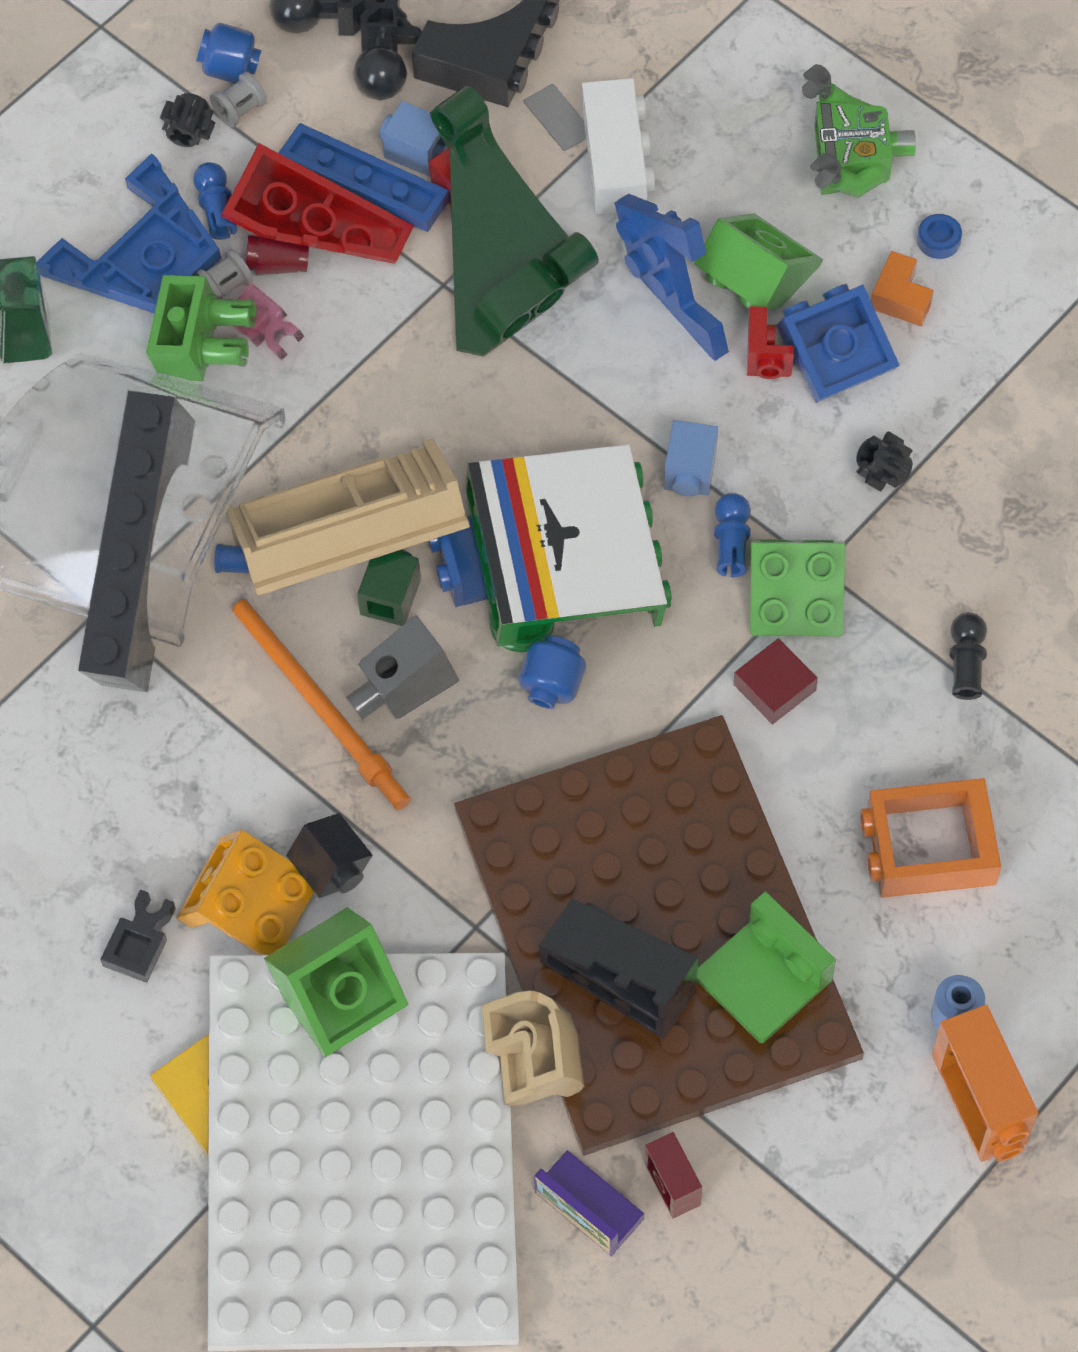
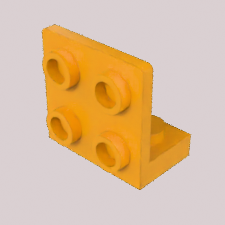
[176,830,314,955]

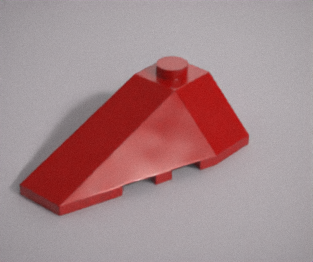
[221,143,414,264]

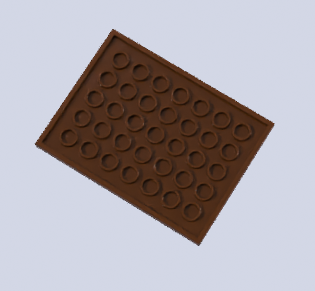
[454,715,864,1156]

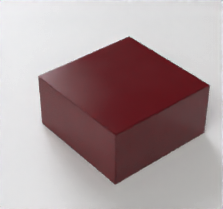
[734,638,818,725]
[644,1132,702,1219]

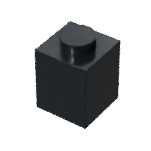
[286,813,373,898]

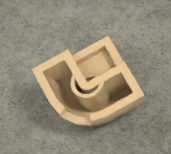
[482,991,584,1107]

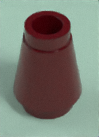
[245,235,309,276]

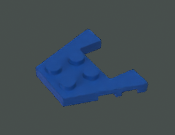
[35,153,221,314]
[614,193,729,361]

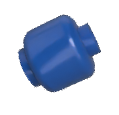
[196,23,262,84]
[518,636,586,709]

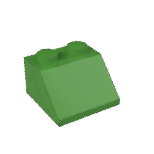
[694,213,823,311]
[264,907,409,1057]

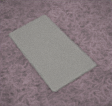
[523,84,586,151]

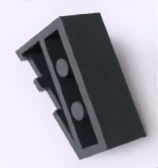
[539,898,698,1040]

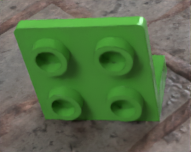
[749,539,845,637]
[697,891,836,1043]

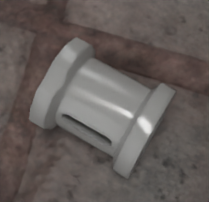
[210,72,267,128]
[195,249,253,299]

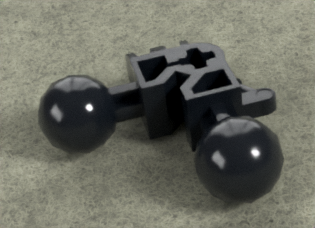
[269,0,422,101]

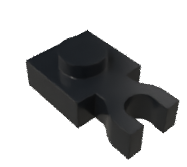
[100,890,176,983]

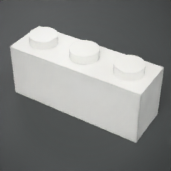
[582,78,655,215]

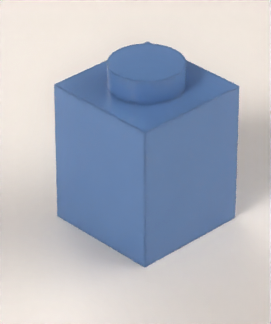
[379,101,448,177]
[664,420,718,496]

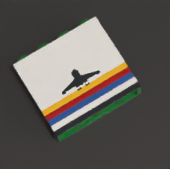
[464,444,672,647]

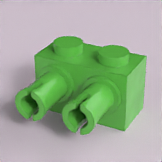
[146,275,257,381]

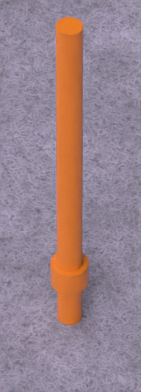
[232,599,411,811]

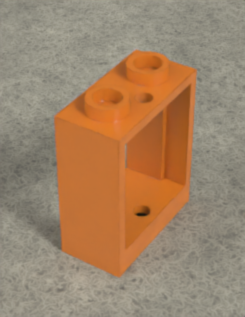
[860,778,1001,898]
[932,1004,1039,1162]

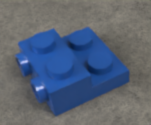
[776,284,900,403]

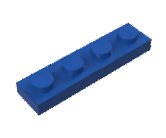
[278,123,450,232]

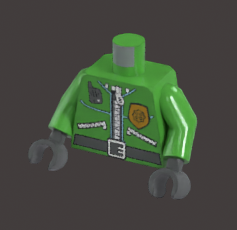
[802,64,916,198]

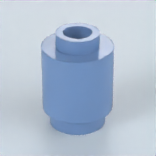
[931,975,985,1030]

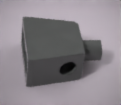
[346,615,460,720]

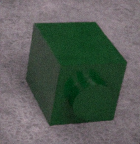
[357,549,421,626]

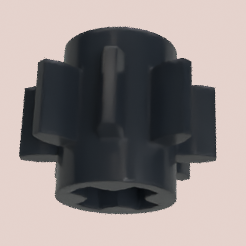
[160,93,216,147]
[856,431,913,492]

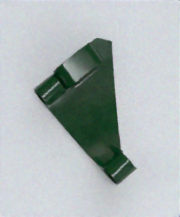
[430,86,599,357]

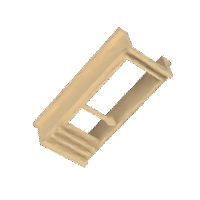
[224,439,470,596]

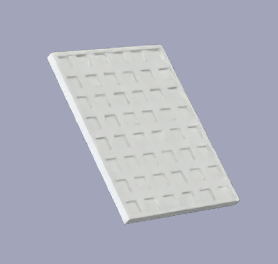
[208,953,519,1351]

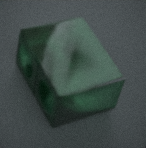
[0,256,52,364]

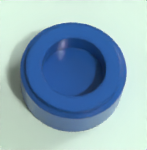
[917,214,962,259]

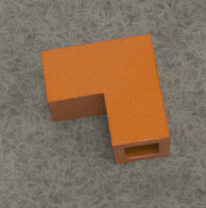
[871,251,934,327]

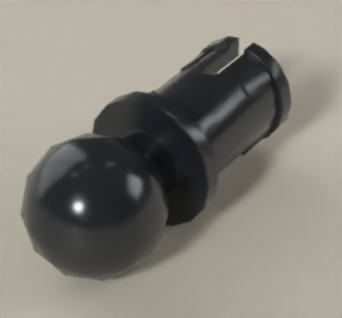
[949,612,987,700]

